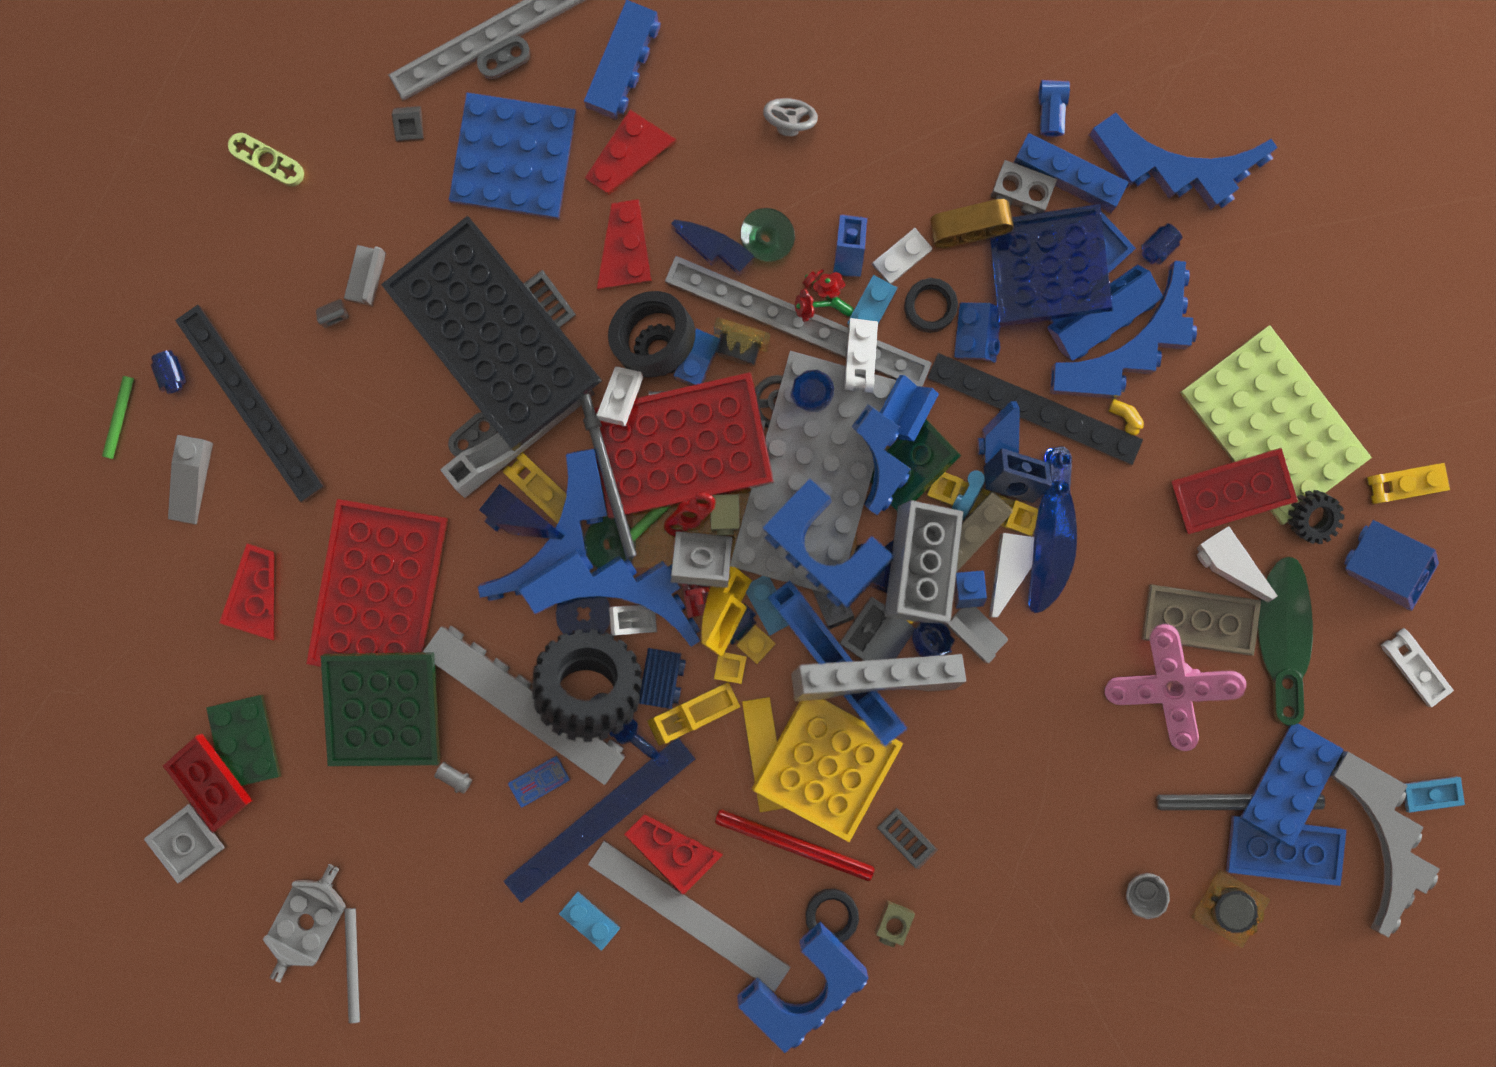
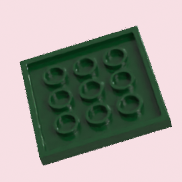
[320,652,440,766]

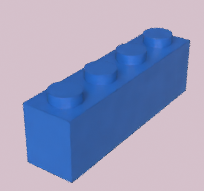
[584,0,661,120]
[1013,133,1129,213]
[1047,264,1164,361]

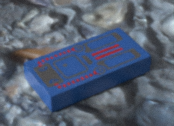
[508,755,571,808]

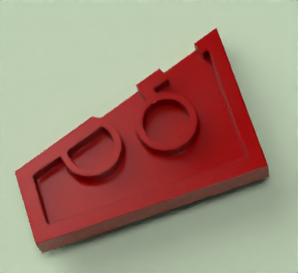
[585,110,677,195]
[597,199,652,291]
[219,543,274,641]
[624,814,723,896]

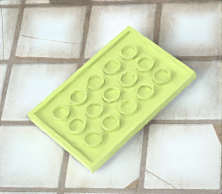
[1180,325,1372,525]

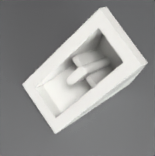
[609,605,657,636]

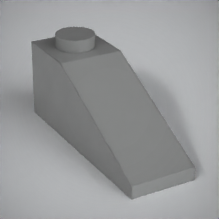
[168,435,213,525]

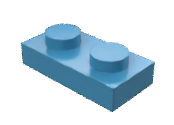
[847,275,898,326]
[746,576,788,636]
[1404,776,1465,813]
[559,892,620,951]

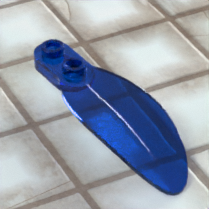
[1028,446,1077,613]

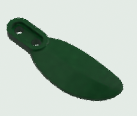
[1258,557,1313,726]

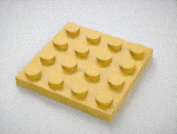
[752,699,903,842]

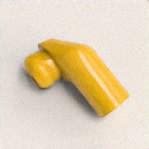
[1108,399,1144,435]

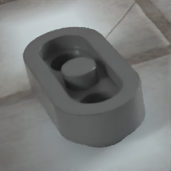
[477,36,530,79]
[448,412,497,456]

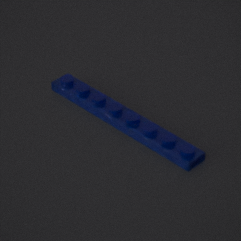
[503,737,696,903]

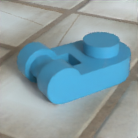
[952,470,985,521]

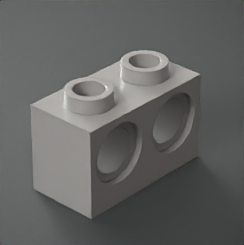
[990,160,1057,217]

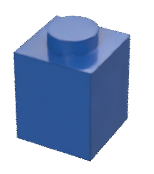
[954,571,987,609]

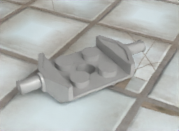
[263,864,346,982]

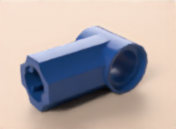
[1039,80,1070,137]

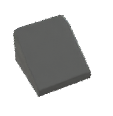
[392,106,424,141]
[316,299,349,328]

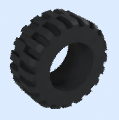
[532,629,642,742]

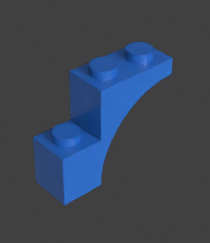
[852,404,910,515]

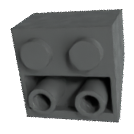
[839,597,916,661]

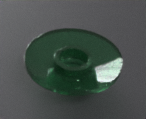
[740,208,795,262]
[584,516,637,569]

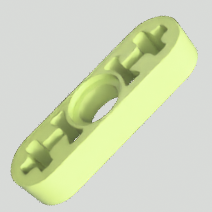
[228,133,304,187]

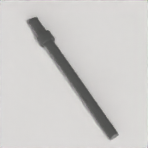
[580,394,637,559]

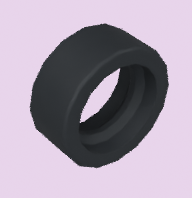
[904,278,958,333]
[805,889,859,943]

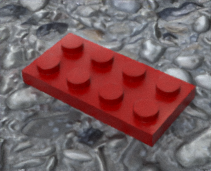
[1171,447,1298,535]

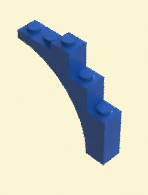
[1089,112,1278,210]
[1050,261,1197,399]
[478,448,608,601]
[519,550,700,647]
[768,580,907,747]

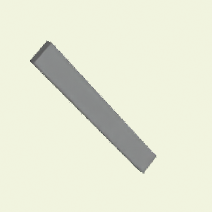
[388,0,585,101]
[588,840,790,992]

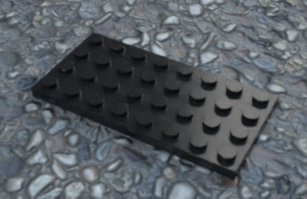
[381,215,602,451]

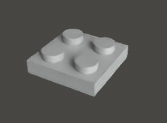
[671,531,732,588]
[144,804,225,884]

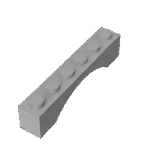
[440,390,595,498]
[791,654,966,701]

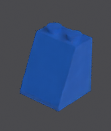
[1344,520,1439,611]

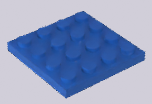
[449,92,576,220]

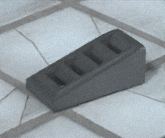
[523,270,576,327]
[877,808,938,869]

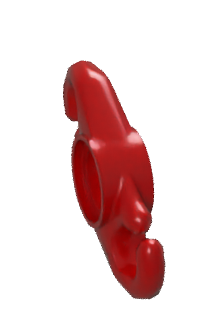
[664,492,715,536]

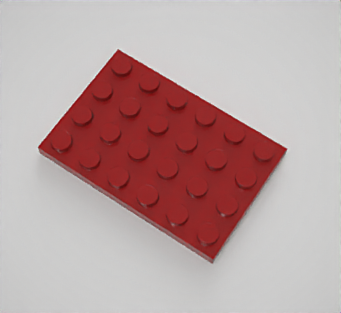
[594,372,774,519]
[306,499,448,667]

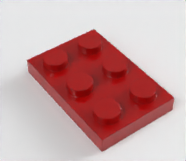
[163,733,252,833]

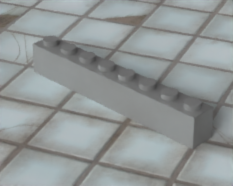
[423,626,626,785]

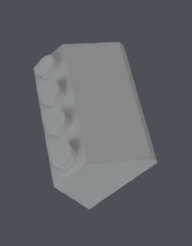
[884,500,963,623]

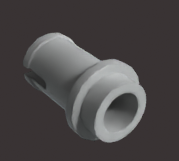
[434,762,472,794]

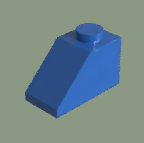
[833,215,867,277]
[674,329,719,386]
[977,401,1020,463]

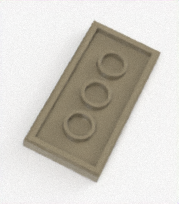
[1141,584,1261,656]

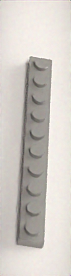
[665,256,932,387]

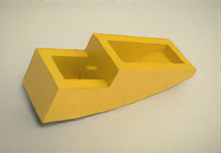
[702,566,752,657]
[647,682,740,746]

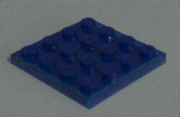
[990,204,1113,327]

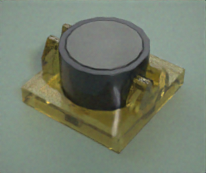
[714,317,771,366]
[1192,870,1270,948]

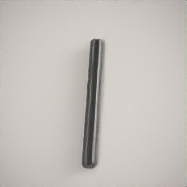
[1156,794,1325,810]

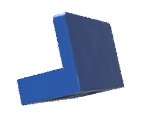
[880,375,939,441]

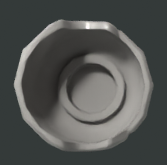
[1126,873,1170,919]

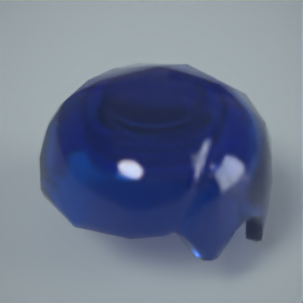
[790,369,834,412]
[912,622,955,657]

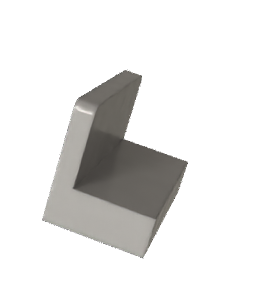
[344,245,386,306]
[945,607,1008,664]

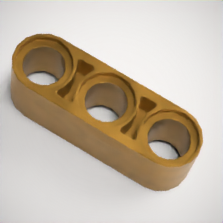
[930,199,1014,248]

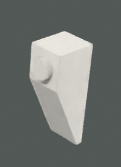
[1197,526,1277,602]
[989,533,1040,618]

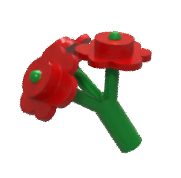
[795,269,854,322]

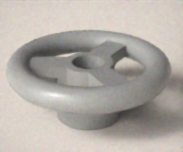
[763,98,818,136]

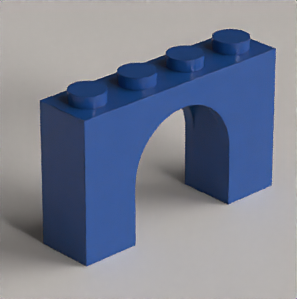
[763,479,894,609]
[737,922,869,1053]

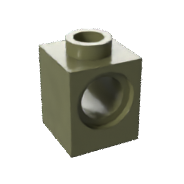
[711,495,740,536]
[875,900,915,947]

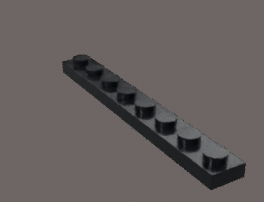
[175,305,325,503]
[927,353,1143,466]

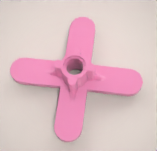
[1105,624,1246,751]

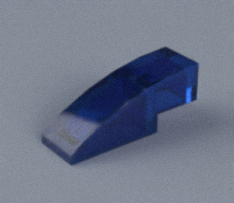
[671,220,755,277]

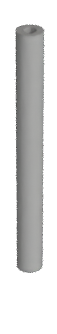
[344,908,360,1023]

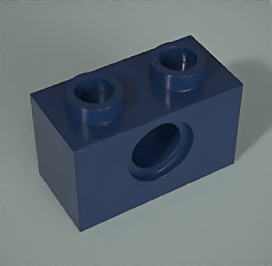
[984,448,1052,503]

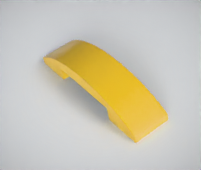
[927,472,1042,536]
[742,697,785,812]

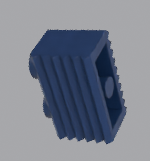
[639,648,686,709]

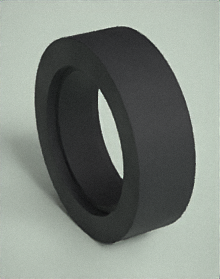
[608,291,695,377]

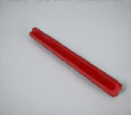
[715,810,875,881]

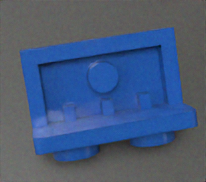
[954,303,1003,362]

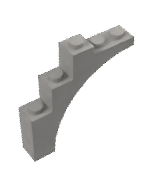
[1330,751,1439,938]

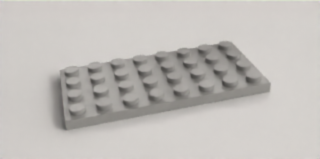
[730,351,897,594]

